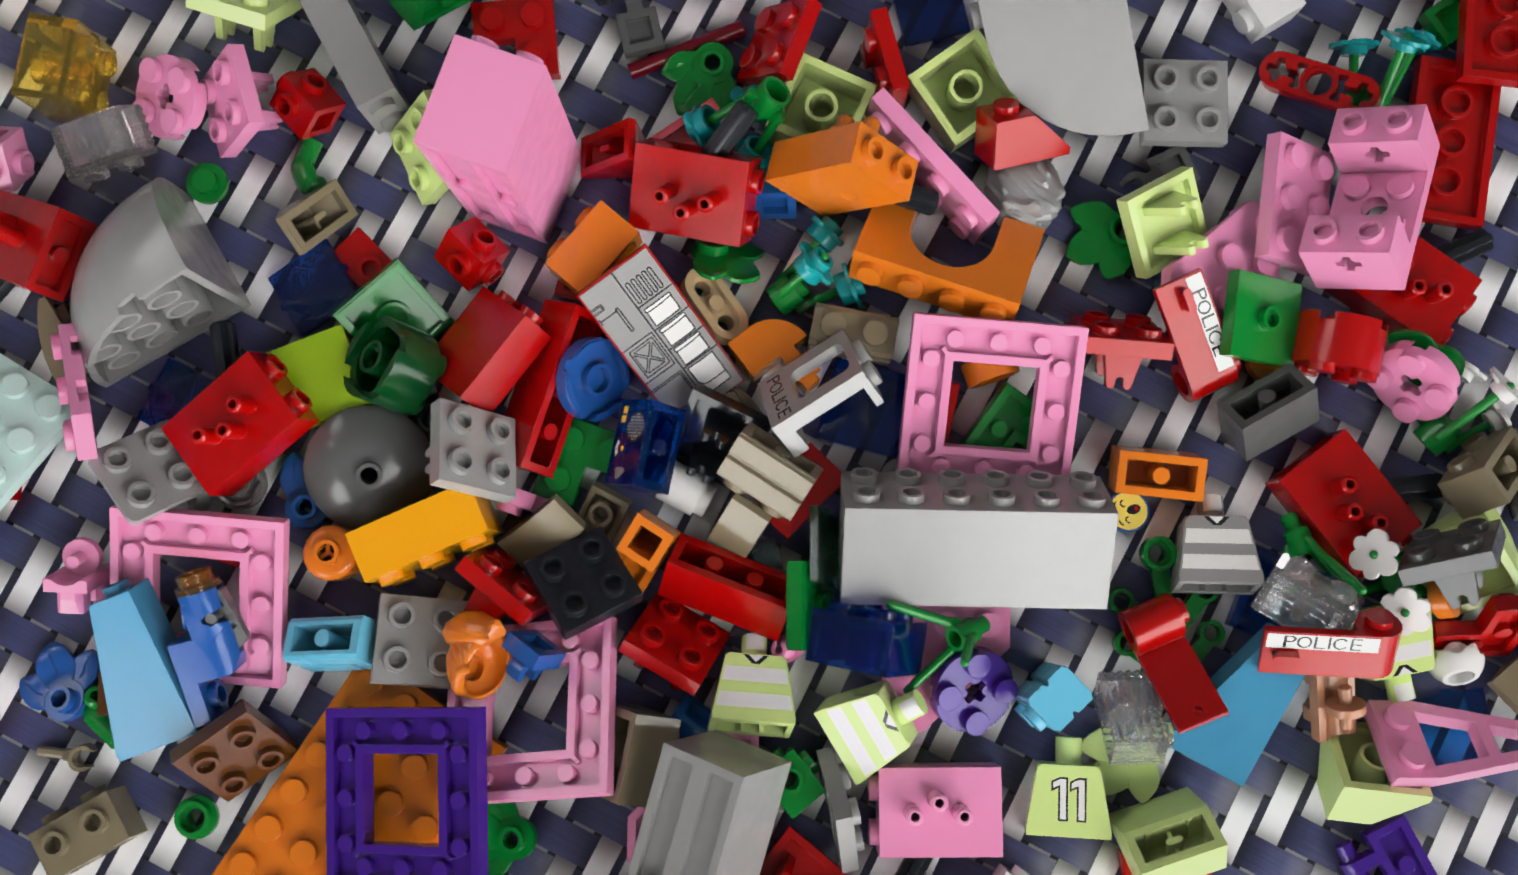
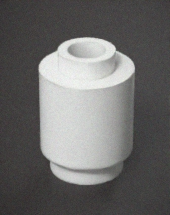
[652,460,717,517]

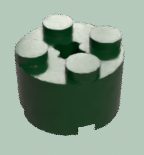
[343,315,447,415]

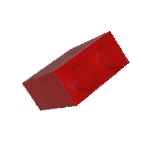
[437,286,552,412]

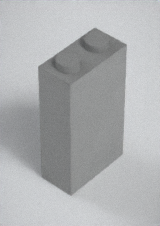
[299,0,410,134]

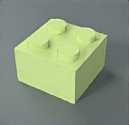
[907,29,1021,154]
[765,53,877,145]

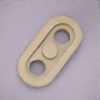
[680,268,748,345]

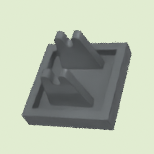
[1397,518,1506,609]

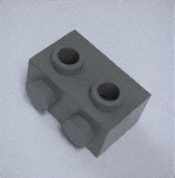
[1217,363,1320,461]

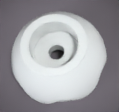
[1429,642,1485,686]

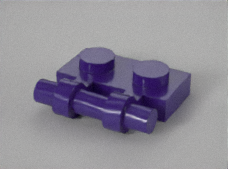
[1334,814,1437,875]

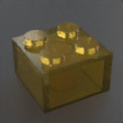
[10,12,117,129]

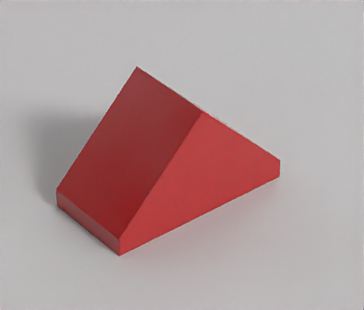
[581,117,645,179]

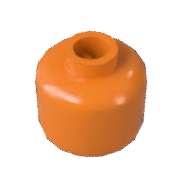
[303,525,360,581]

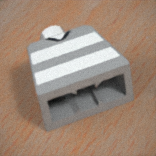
[1170,494,1265,595]

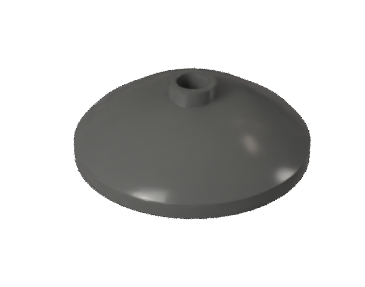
[303,405,432,529]

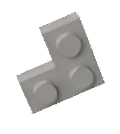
[816,747,865,874]

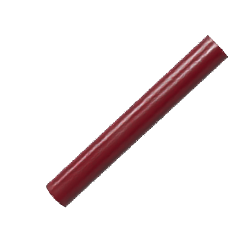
[627,20,746,80]

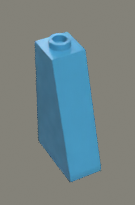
[89,578,204,762]
[1156,621,1305,787]

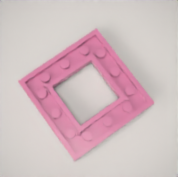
[896,312,1089,475]
[109,505,290,689]
[447,616,618,804]

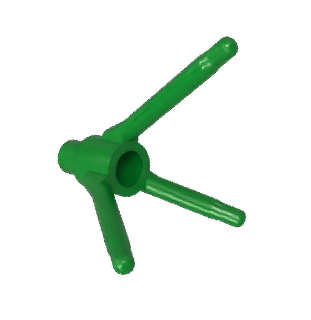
[1272,511,1367,619]
[886,600,990,694]

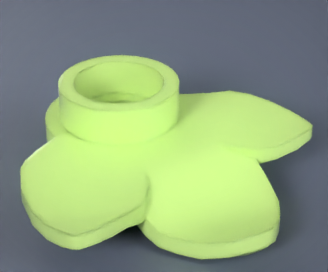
[1082,725,1161,804]

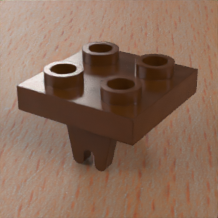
[169,699,299,802]

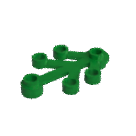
[1107,536,1225,664]

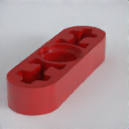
[1259,51,1381,112]

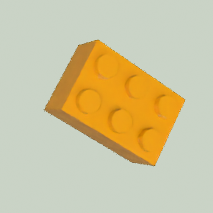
[345,489,504,588]

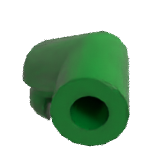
[291,138,327,195]
[83,685,115,749]

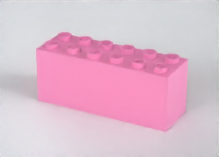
[413,34,581,244]

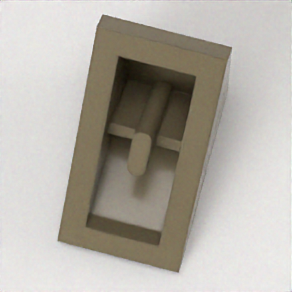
[275,179,359,256]

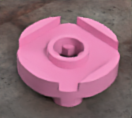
[131,54,207,140]
[1367,340,1461,423]

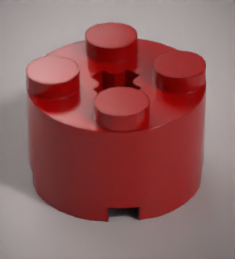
[1291,309,1389,385]

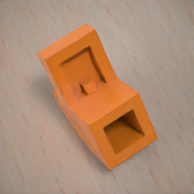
[727,319,820,395]
[616,509,681,594]

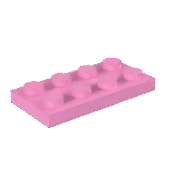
[866,87,1000,245]

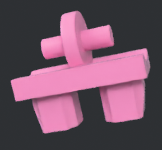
[42,537,110,614]

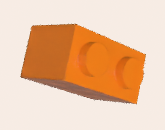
[545,200,643,294]
[1107,445,1208,502]

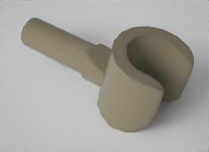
[36,743,98,772]

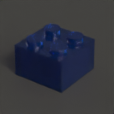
[805,600,928,678]

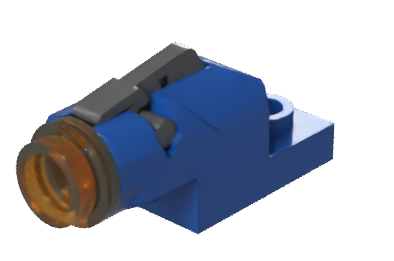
[167,566,251,728]

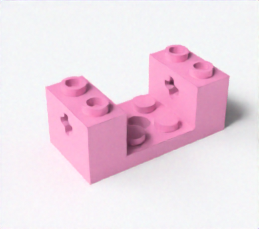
[1298,104,1440,290]

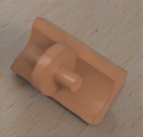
[1302,675,1367,743]

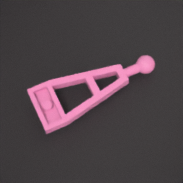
[1364,700,1518,787]

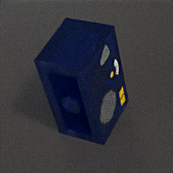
[604,399,687,495]

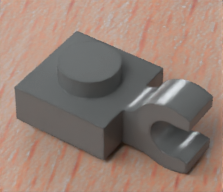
[616,0,665,59]

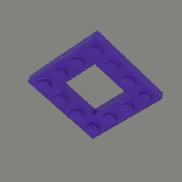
[326,706,489,875]

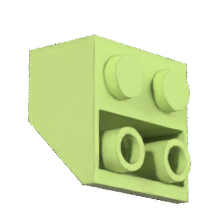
[1109,787,1228,875]

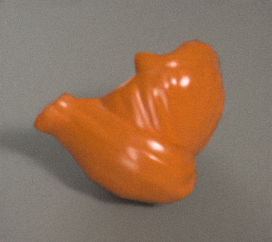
[442,610,511,700]

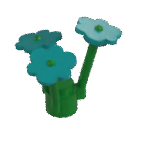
[1328,26,1442,107]

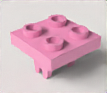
[200,44,284,158]

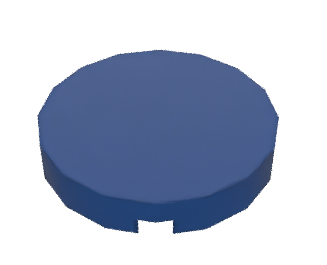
[556,336,630,422]

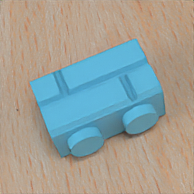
[282,615,376,672]
[1014,662,1093,732]

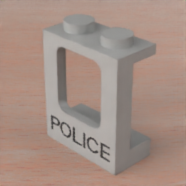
[758,329,884,458]

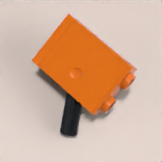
[765,114,940,216]

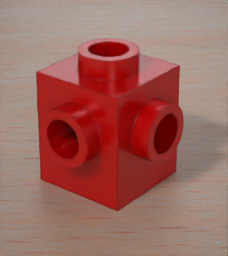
[269,68,346,140]
[434,216,510,292]

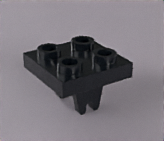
[665,382,771,488]
[523,526,643,640]

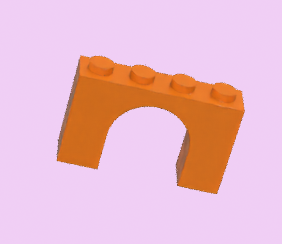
[848,204,1045,320]

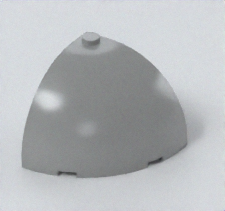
[969,0,1149,136]
[70,177,251,388]

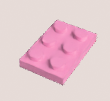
[1254,131,1334,276]

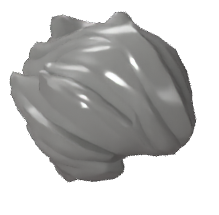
[984,159,1066,229]

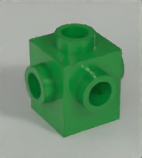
[771,746,826,819]

